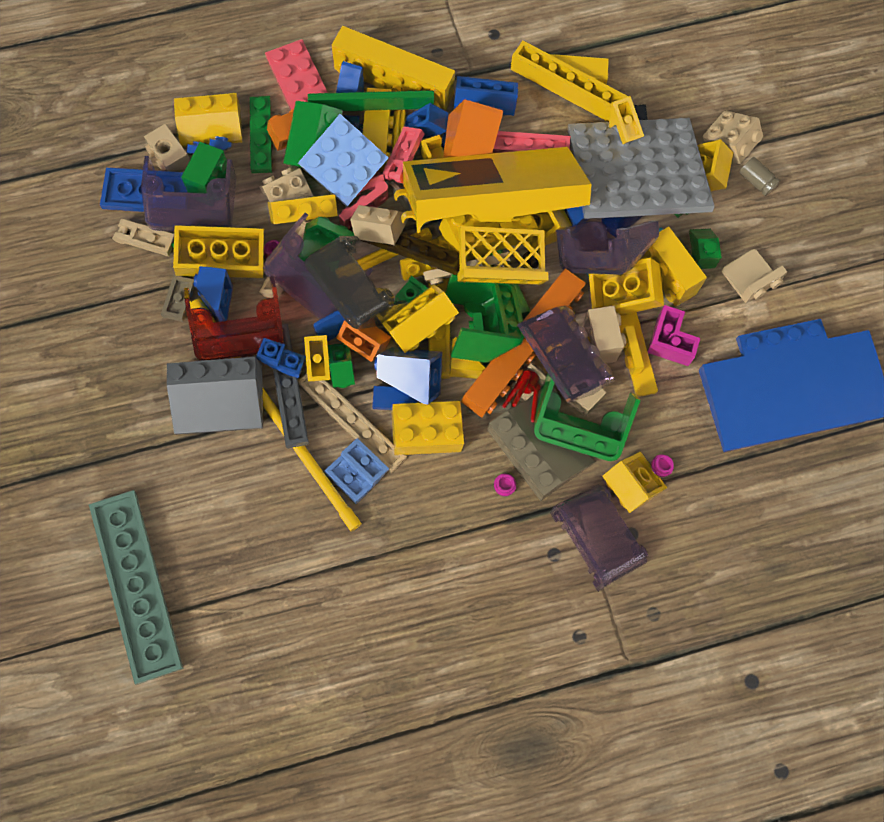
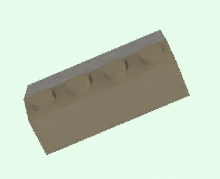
[487,393,595,501]

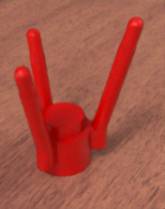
[502,370,541,423]

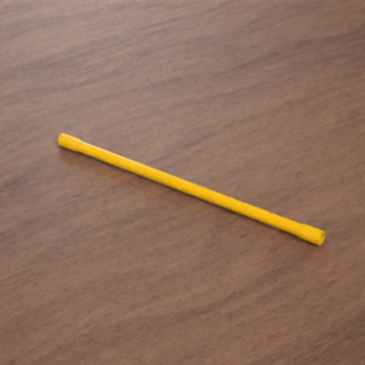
[190,298,362,532]

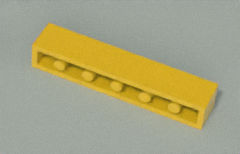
[510,40,629,122]

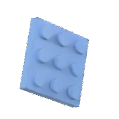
[298,114,388,206]

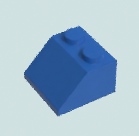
[194,266,233,326]

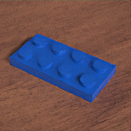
[100,167,189,215]

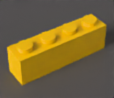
[363,88,395,173]

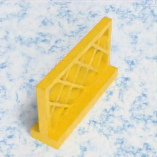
[457,226,549,285]

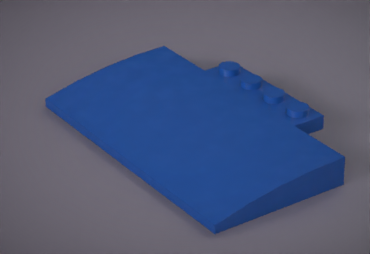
[698,319,884,452]

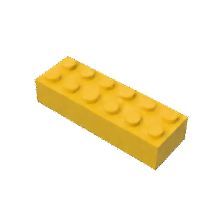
[332,26,455,111]

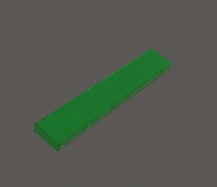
[308,90,434,111]

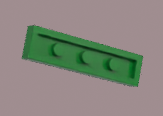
[250,96,272,174]

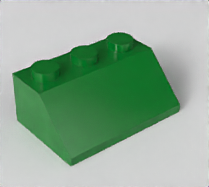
[283,101,343,170]

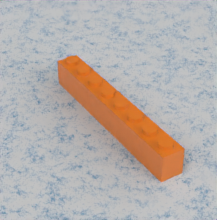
[461,268,586,418]

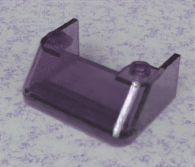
[141,156,236,231]
[263,213,373,320]

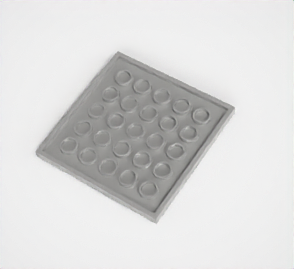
[568,118,714,219]

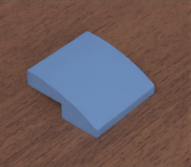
[324,438,389,504]

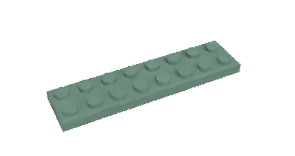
[89,490,184,685]

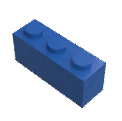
[454,76,518,116]

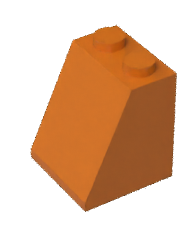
[443,99,503,158]

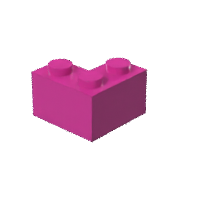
[647,305,700,366]

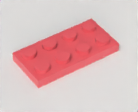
[265,39,328,110]

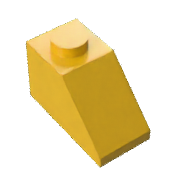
[304,335,330,382]

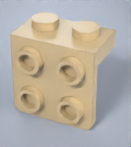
[703,111,763,164]
[259,166,313,224]
[722,249,787,303]

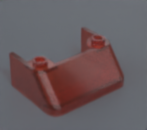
[184,276,284,361]

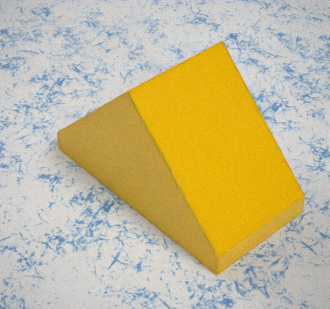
[450,337,485,379]

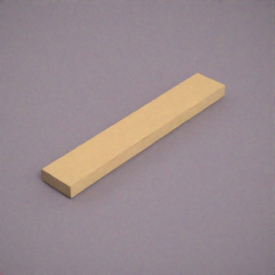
[298,373,407,474]

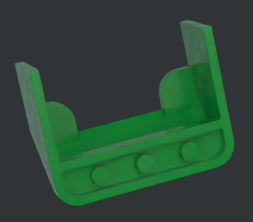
[445,274,526,363]
[534,367,641,461]

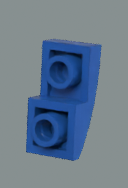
[187,136,232,155]
[256,338,306,378]

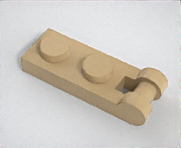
[112,219,174,257]

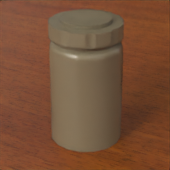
[739,157,780,196]

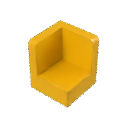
[421,135,444,160]

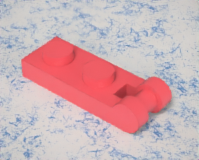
[383,126,424,183]
[339,181,388,229]

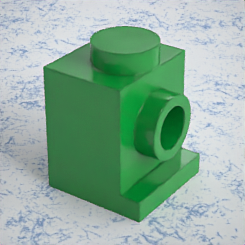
[395,276,428,309]

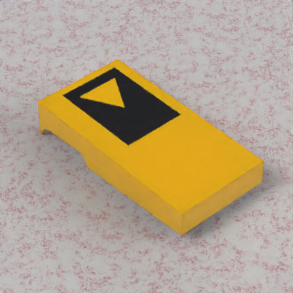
[394,147,592,233]

